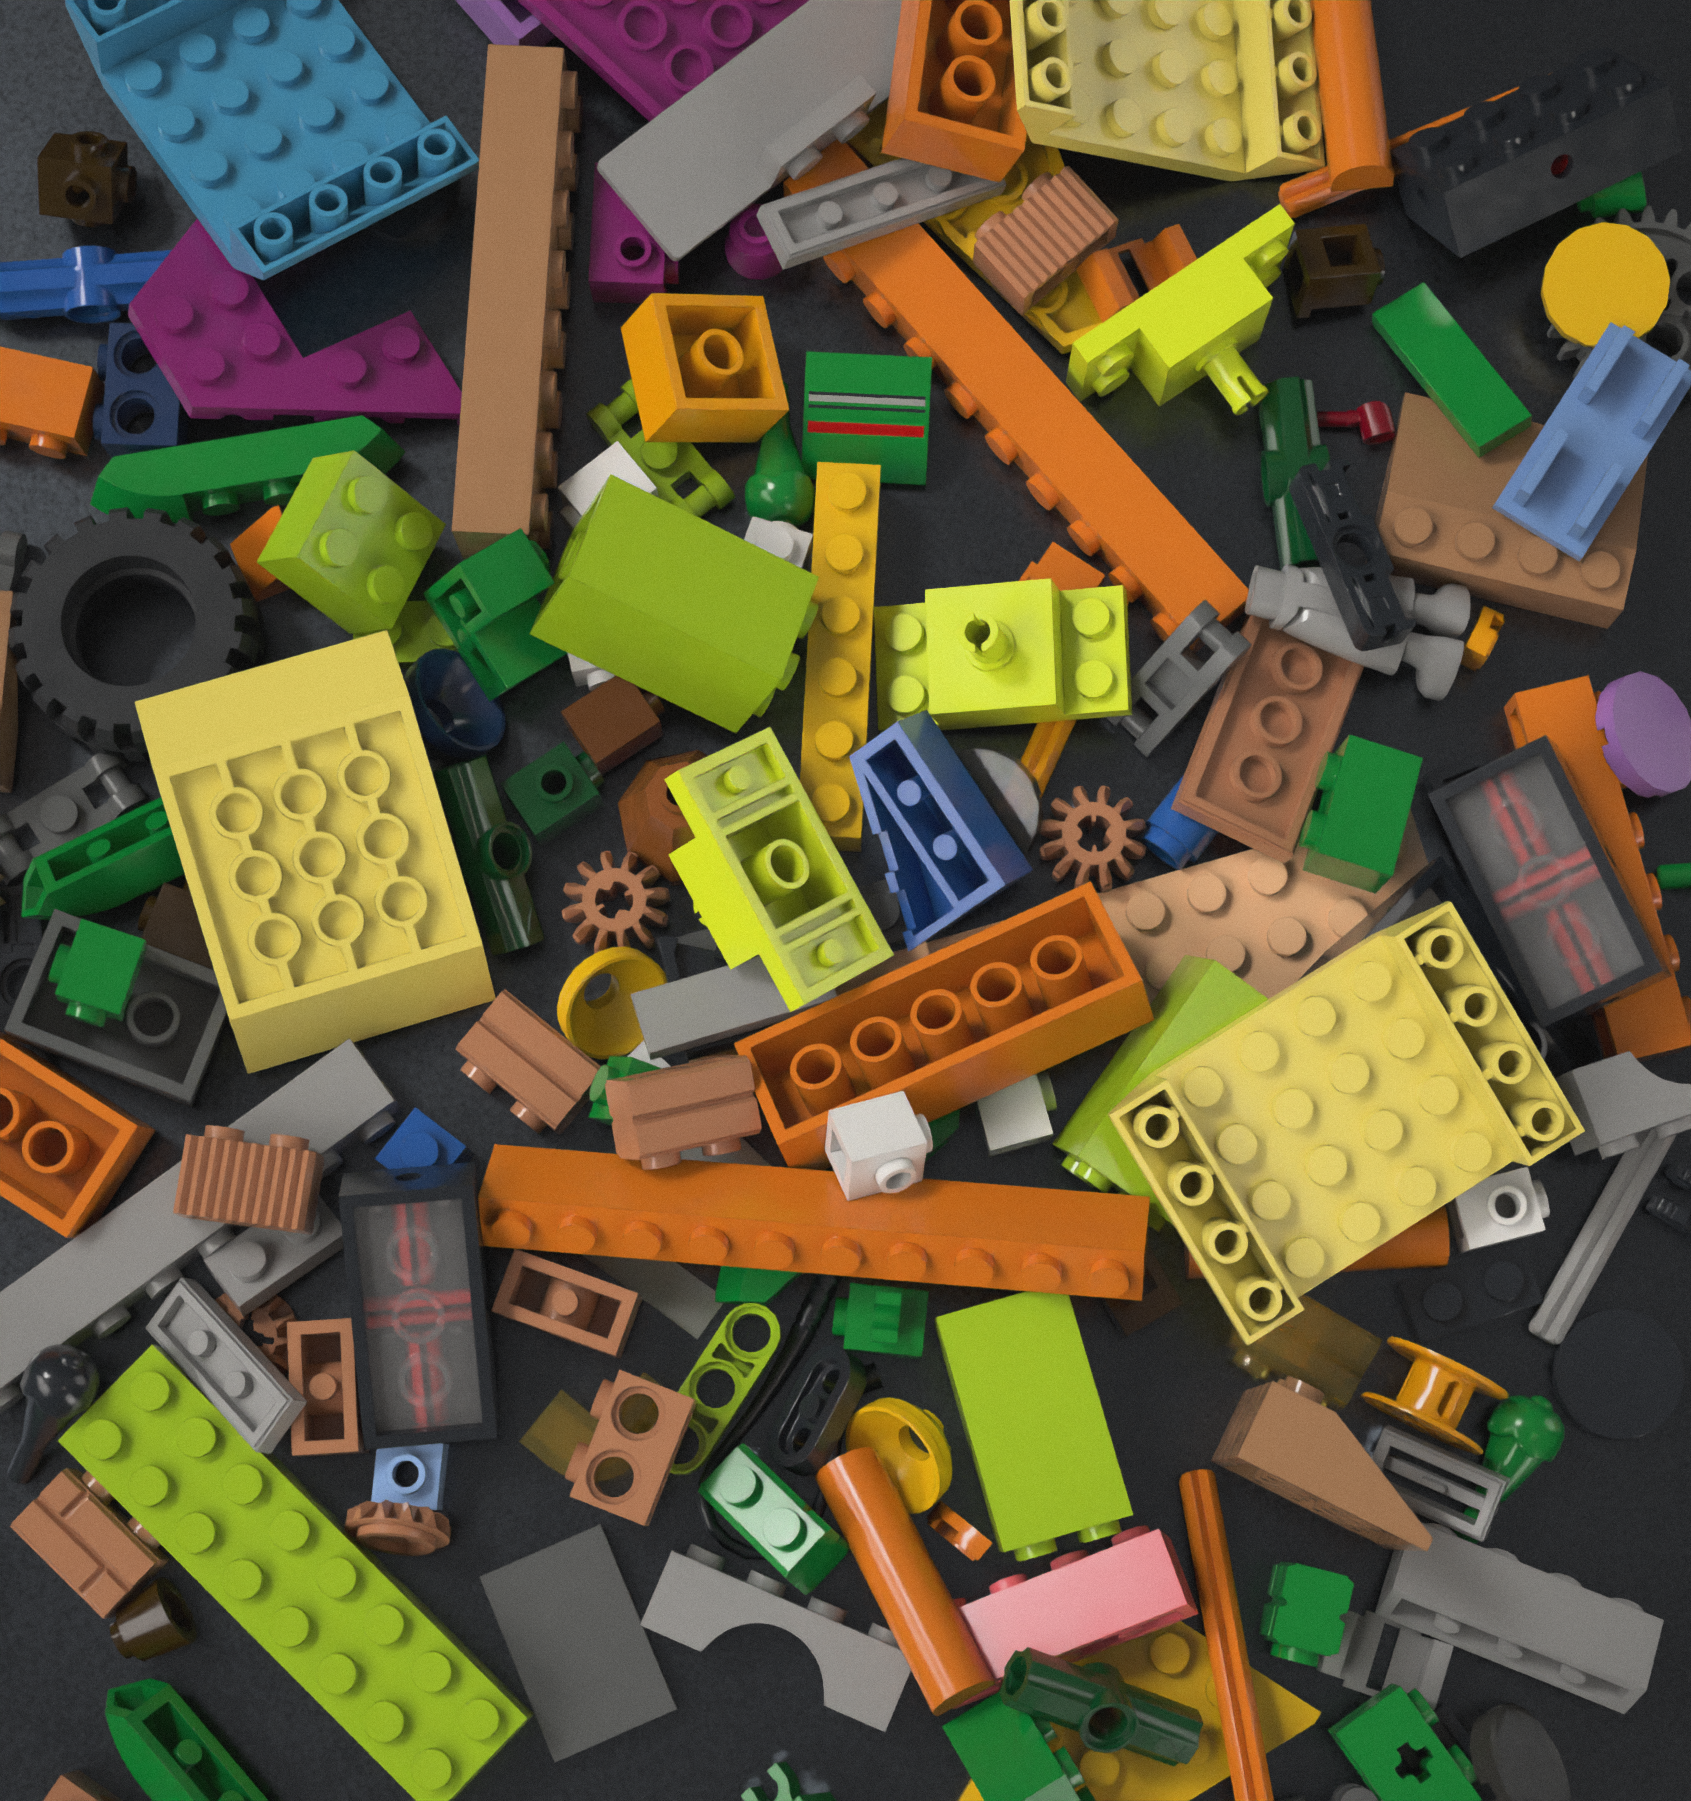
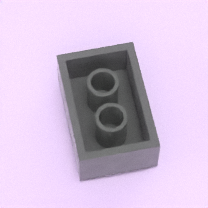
[4,909,228,1107]

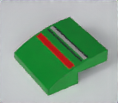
[802,351,932,485]

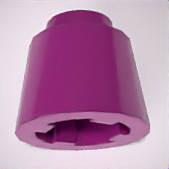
[724,204,783,280]

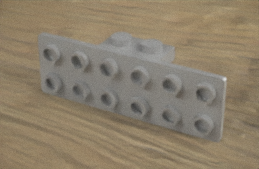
[597,0,902,262]

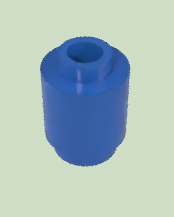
[1141,775,1219,870]

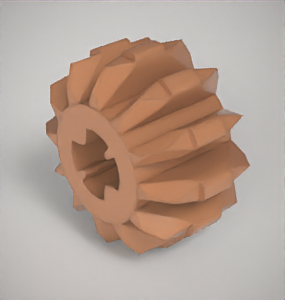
[1039,786,1146,893]
[562,851,670,953]

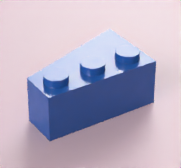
[849,710,1033,952]

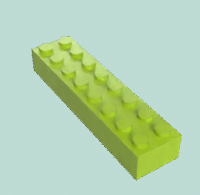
[58,1344,534,1801]

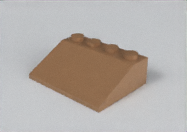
[1365,392,1648,629]
[1211,1376,1433,1551]

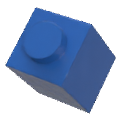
[375,1107,475,1169]

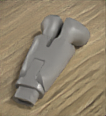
[1245,564,1471,701]

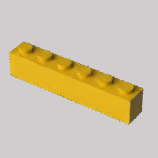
[800,462,881,852]

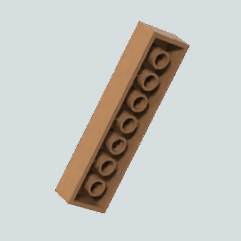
[452,44,583,560]

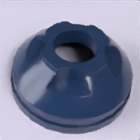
[404,648,506,759]

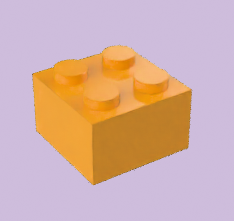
[621,293,789,442]

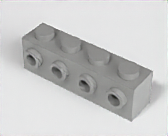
[1375,1523,1664,1714]

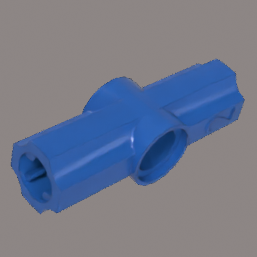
[0,246,172,324]

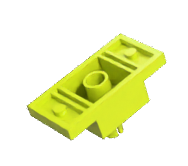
[1066,204,1295,416]
[874,578,1132,733]
[664,727,894,1012]

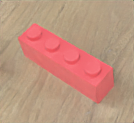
[952,1525,1199,1709]

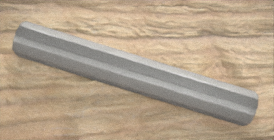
[1529,1129,1677,1345]

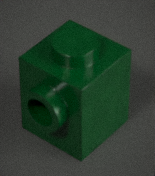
[500,741,605,847]

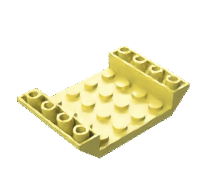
[1010,0,1325,182]
[135,630,496,1074]
[1107,901,1585,1346]

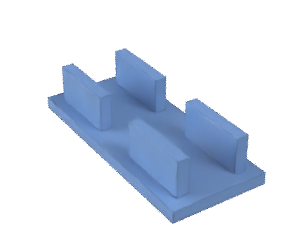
[1492,322,1691,562]

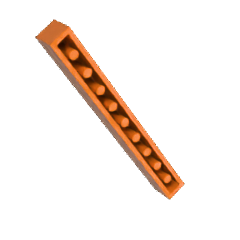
[783,139,1249,653]
[478,1144,1150,1301]

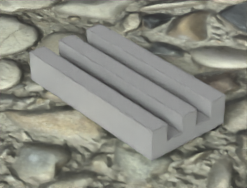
[1372,1425,1510,1542]

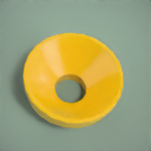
[557,947,667,1059]
[846,1397,952,1514]

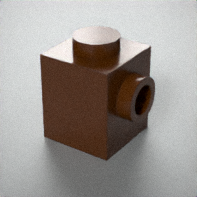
[561,676,665,775]

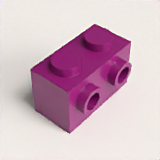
[588,162,680,304]

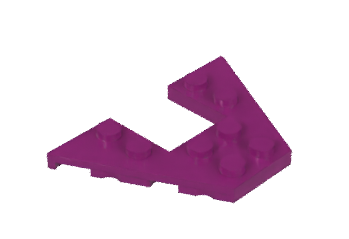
[128,218,462,425]

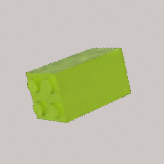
[530,474,819,733]
[1052,955,1268,1232]
[934,1291,1133,1562]

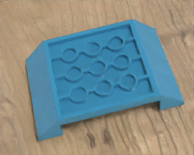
[65,0,479,280]

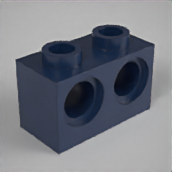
[93,323,191,458]

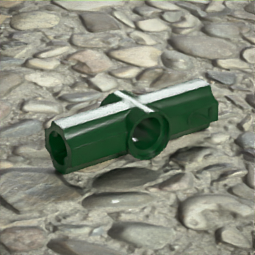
[1259,377,1330,570]
[433,755,544,955]
[999,1647,1203,1767]

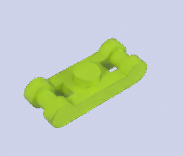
[586,378,735,518]

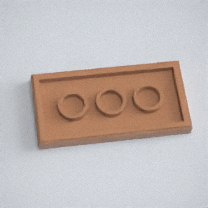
[1171,614,1364,864]

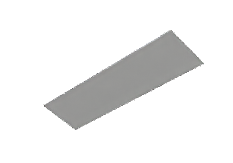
[581,1254,724,1339]

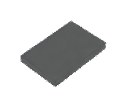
[479,1524,678,1763]

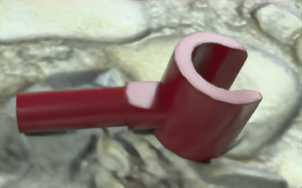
[1316,401,1395,445]

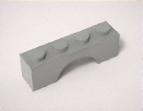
[1555,1051,1691,1159]
[640,1543,911,1732]

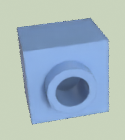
[371,1443,449,1510]

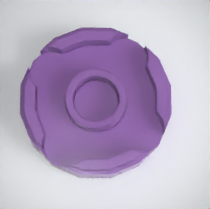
[1595,671,1691,798]

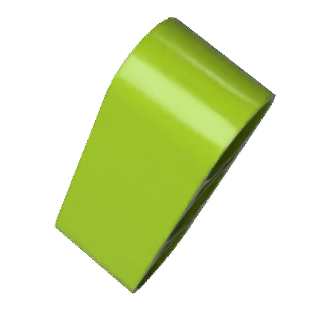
[670,1303,782,1475]

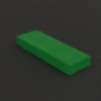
[1372,282,1532,458]

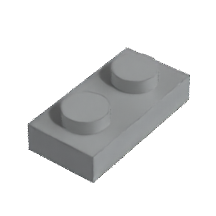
[203,1195,344,1317]

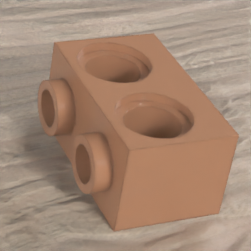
[565,1370,698,1526]

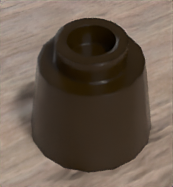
[109,1577,197,1662]

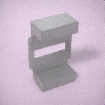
[1316,1610,1454,1710]

